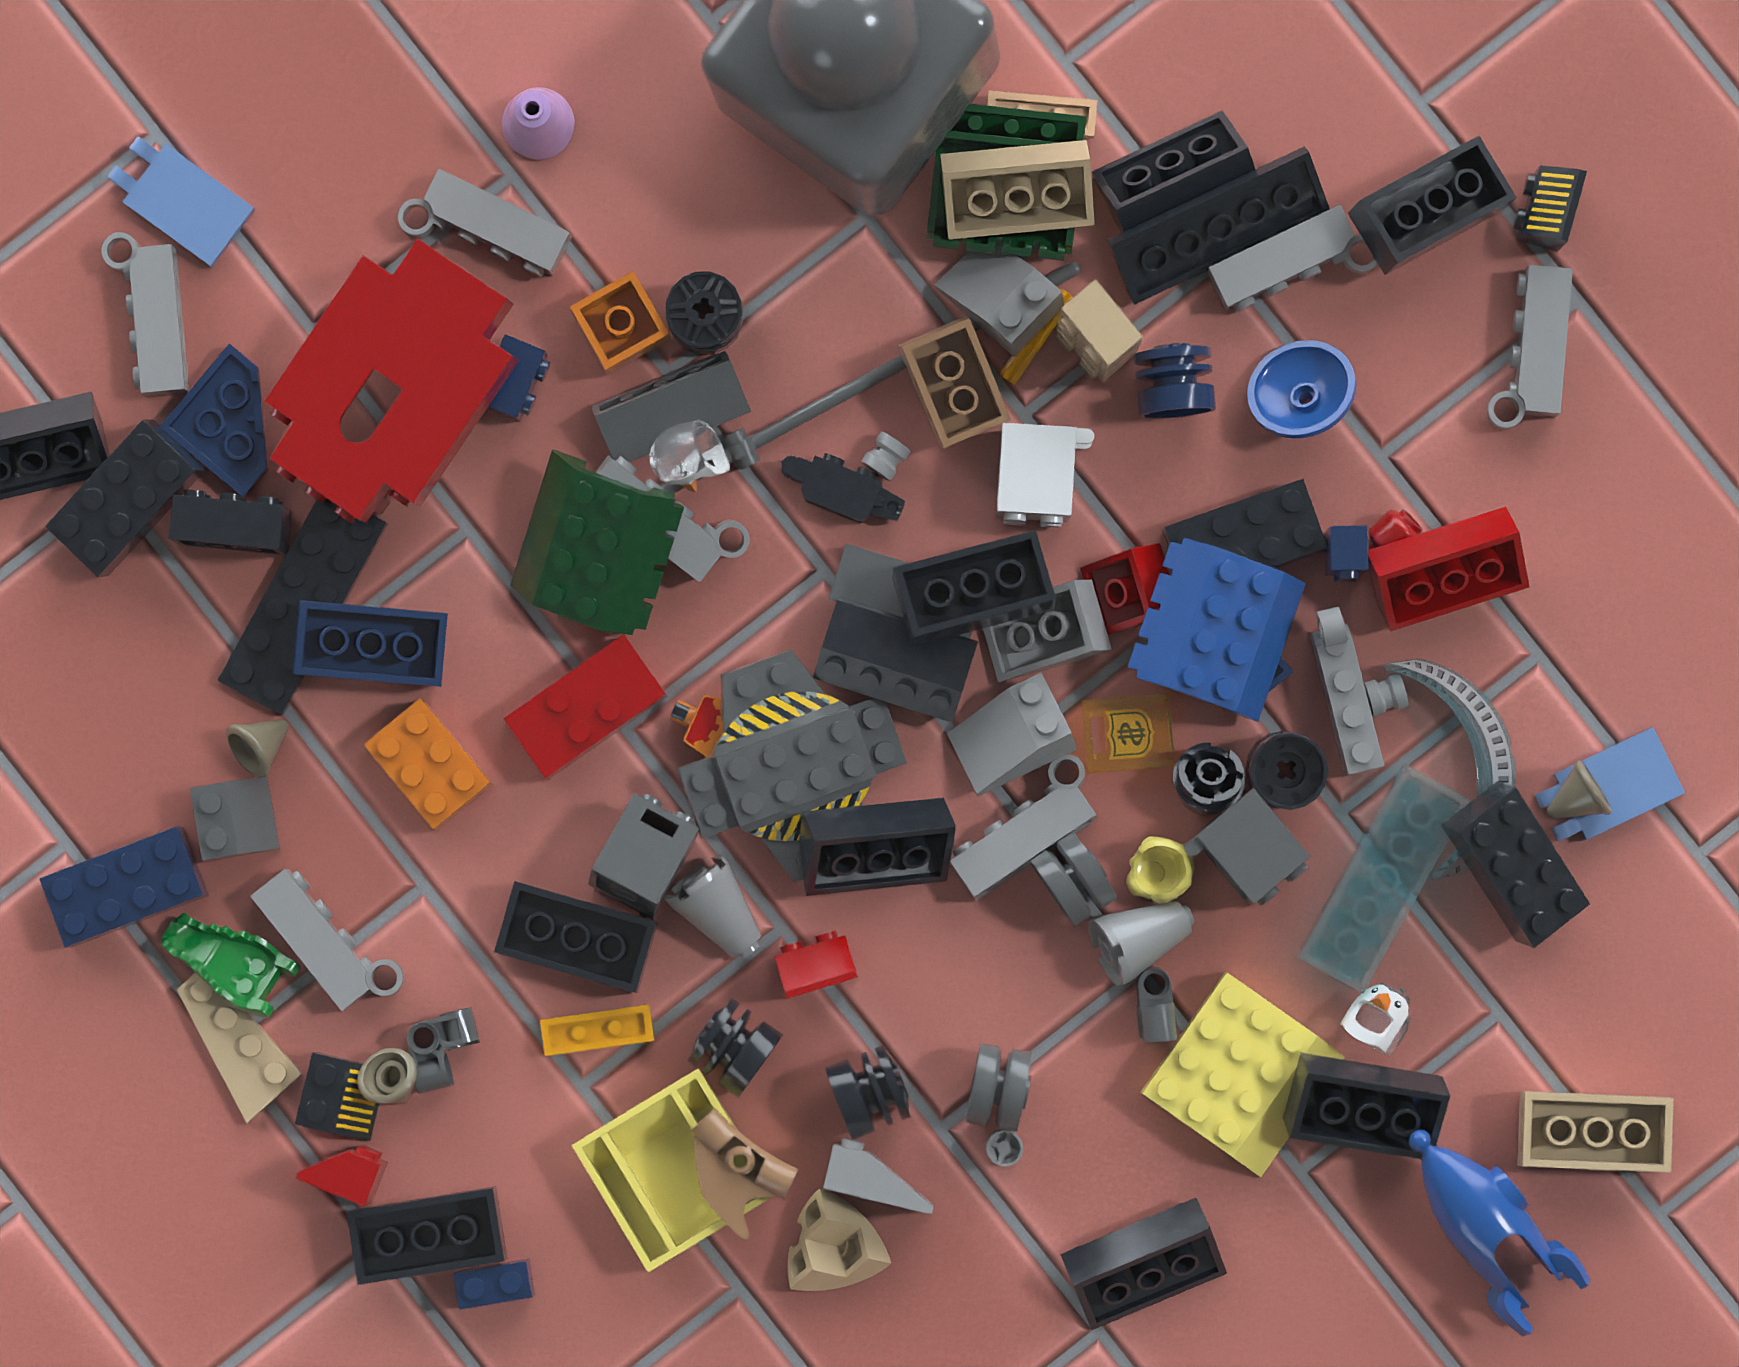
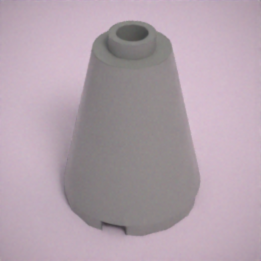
[664,854,761,958]
[1088,901,1195,986]

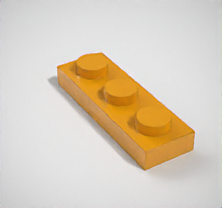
[540,1004,655,1056]

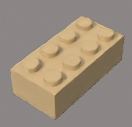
[940,140,1095,239]
[1055,280,1143,383]
[1517,1091,1673,1172]

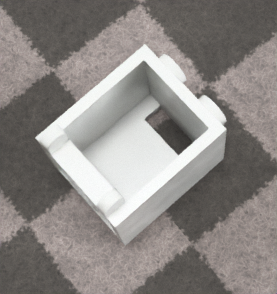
[996,423,1094,528]

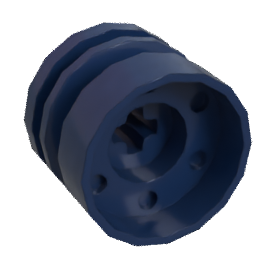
[1134,343,1216,419]

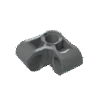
[1136,966,1177,1042]
[407,1007,480,1094]

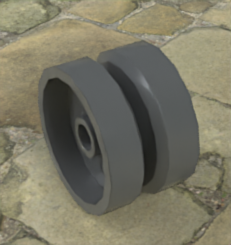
[1030,832,1118,927]
[966,1043,1031,1132]

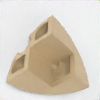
[788,1188,892,1291]

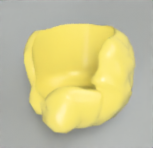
[1126,837,1195,904]

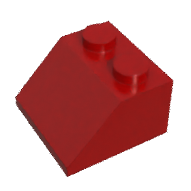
[1080,543,1169,635]
[775,930,858,999]
[295,1145,388,1206]

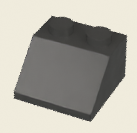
[190,777,280,862]

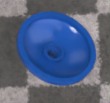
[1247,340,1357,439]

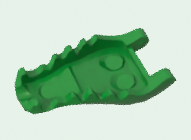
[162,913,301,1018]

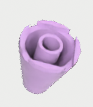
[502,88,575,160]

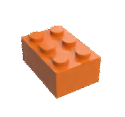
[363,698,494,831]

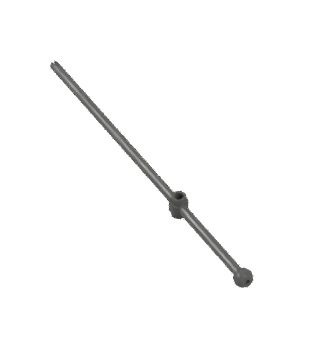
[659,262,1081,494]

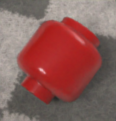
[1368,509,1423,550]

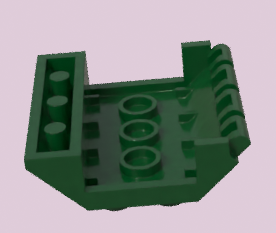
[926,104,1086,261]
[510,449,684,635]

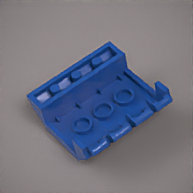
[1128,538,1306,722]

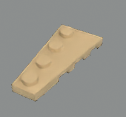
[177,973,303,1123]

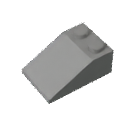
[935,246,1064,357]
[983,580,1112,682]
[947,673,1077,796]
[823,1137,933,1214]

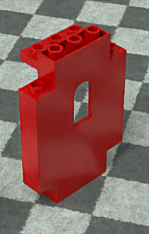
[264,238,519,523]

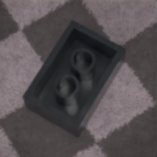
[169,489,292,555]

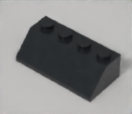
[1092,110,1255,233]
[0,391,110,500]
[813,597,978,723]
[799,798,956,896]
[1060,1198,1227,1330]

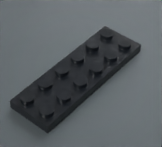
[1107,146,1330,305]
[218,498,388,715]

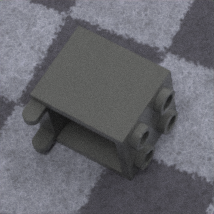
[1184,788,1311,906]
[588,793,699,920]

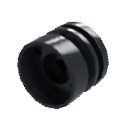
[666,271,743,355]
[1245,730,1328,810]
[687,998,783,1098]
[825,1045,911,1140]

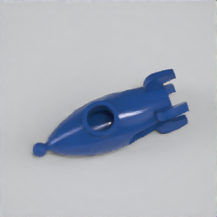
[1409,1130,1590,1336]

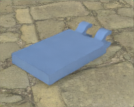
[108,137,255,267]
[1534,727,1685,841]

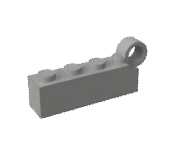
[398,169,572,277]
[1206,205,1378,313]
[101,232,189,397]
[1486,265,1573,430]
[595,455,750,582]
[1309,607,1384,776]
[950,754,1097,901]
[250,869,405,1011]

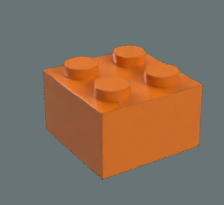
[570,271,671,375]

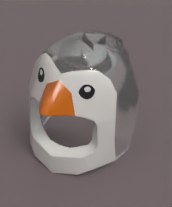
[649,419,730,492]
[1340,983,1412,1057]

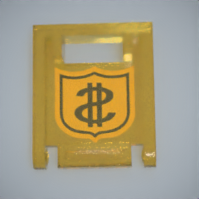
[1081,693,1175,774]

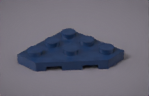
[160,343,268,498]

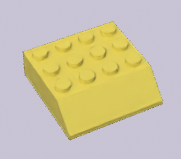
[1140,972,1345,1177]
[572,1068,771,1272]

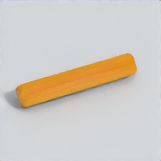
[1000,288,1074,385]

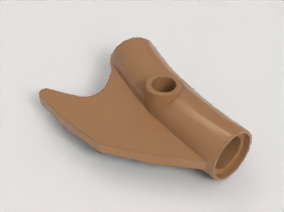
[691,1109,798,1239]

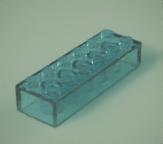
[1295,764,1471,994]

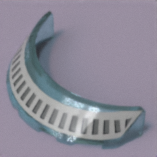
[1383,658,1516,880]

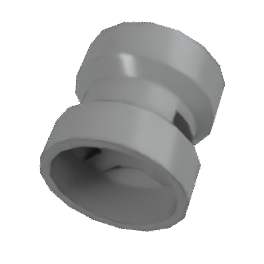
[861,431,911,482]
[1364,673,1409,717]
[986,1129,1023,1167]

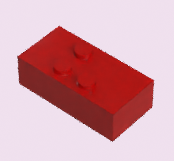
[1368,506,1530,632]
[503,634,668,780]

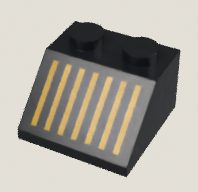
[1513,165,1587,252]
[295,1052,380,1141]

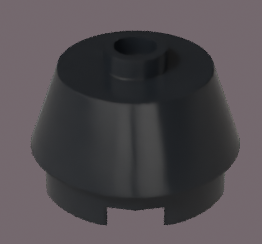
[1173,742,1245,816]

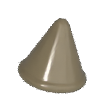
[226,719,289,778]
[1547,761,1612,818]
[357,1048,417,1104]

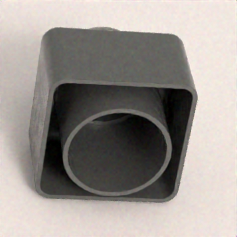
[702,0,1000,215]

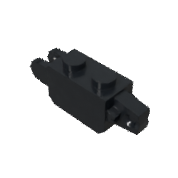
[781,453,905,524]

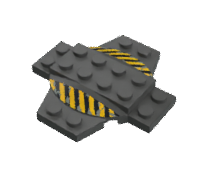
[677,650,907,882]

